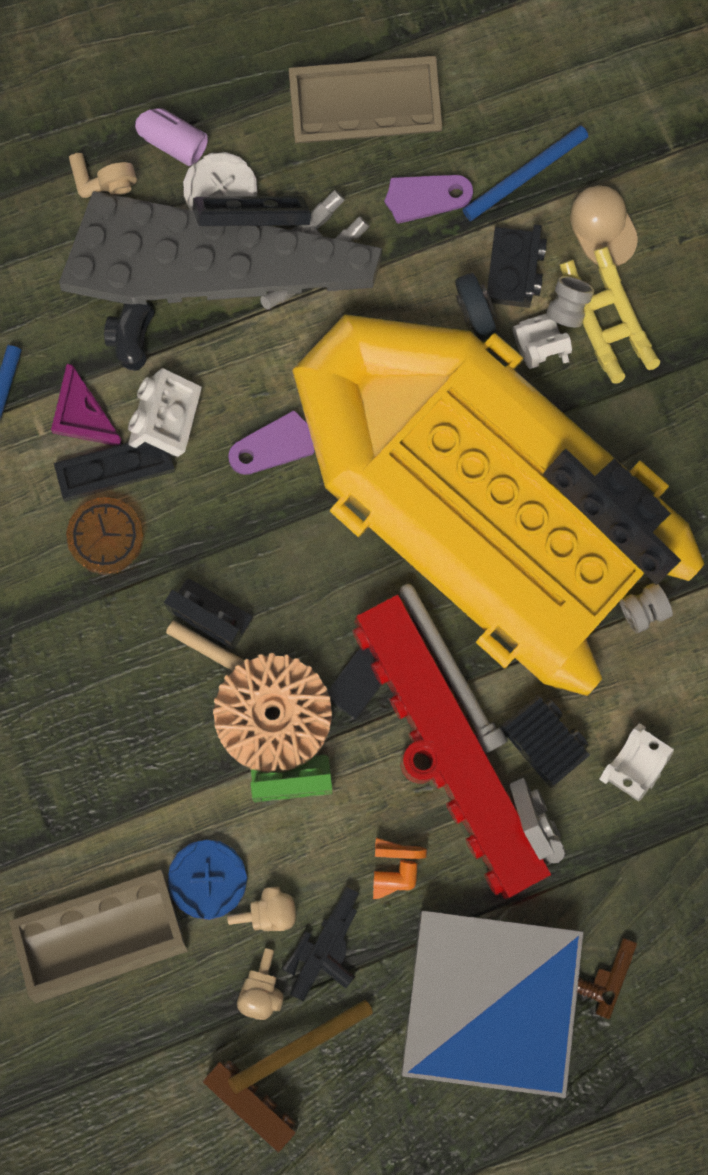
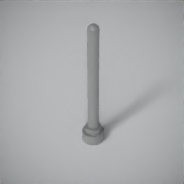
[400,584,508,754]

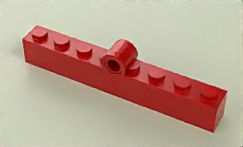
[352,595,551,899]

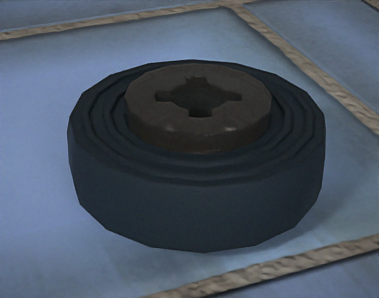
[455,273,497,341]

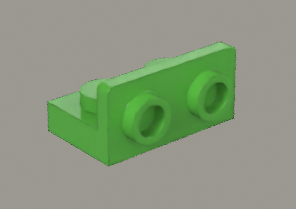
[251,755,333,803]

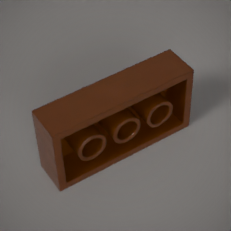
[202,1060,297,1153]

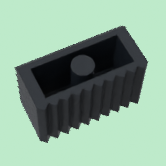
[501,695,590,788]

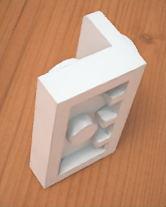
[128,368,202,457]

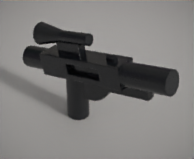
[281,886,359,1001]

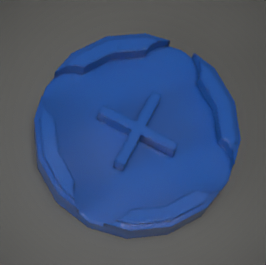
[168,840,248,920]

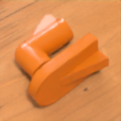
[373,837,427,899]

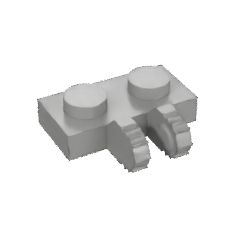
[510,778,566,864]

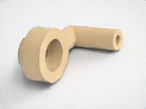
[69,153,137,198]

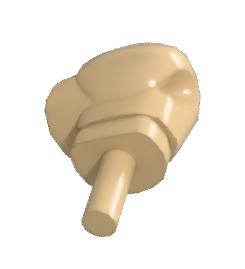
[227,887,296,931]
[237,948,284,1020]

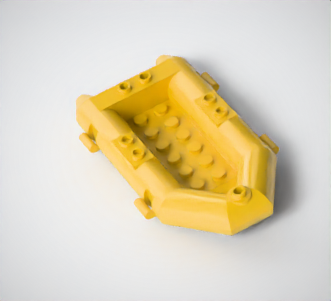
[292,315,705,696]

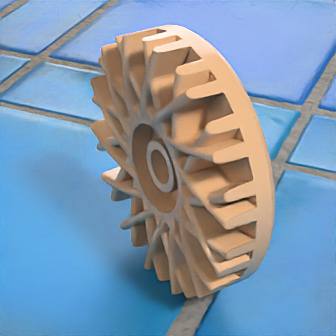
[213,653,332,773]

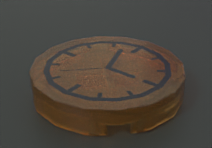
[66,497,144,575]

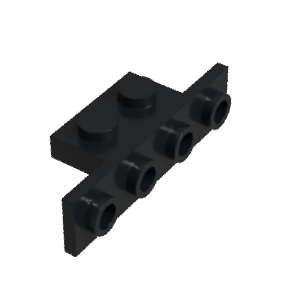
[543,449,682,585]

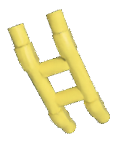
[559,246,660,384]

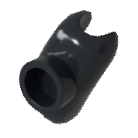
[104,300,154,371]

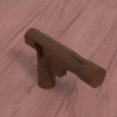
[577,938,637,1020]

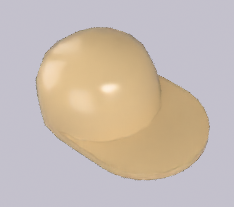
[570,185,638,267]

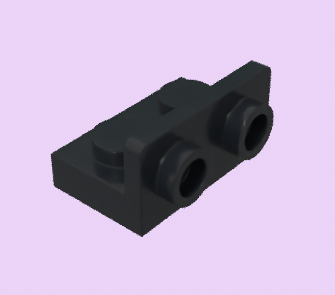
[486,224,547,308]
[164,579,253,650]

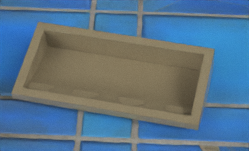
[289,56,442,144]
[9,870,188,1003]

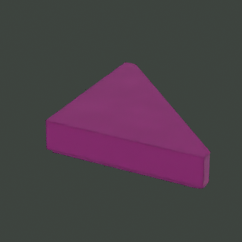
[51,364,122,446]

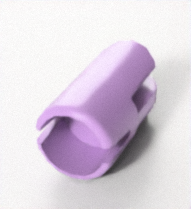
[135,108,208,166]

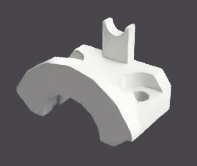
[512,314,572,369]
[599,723,674,801]

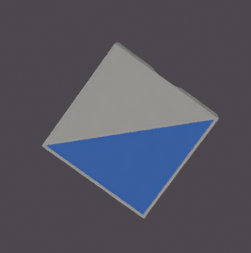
[401,911,583,1098]

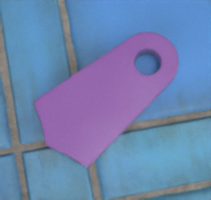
[385,175,473,224]
[228,411,314,475]

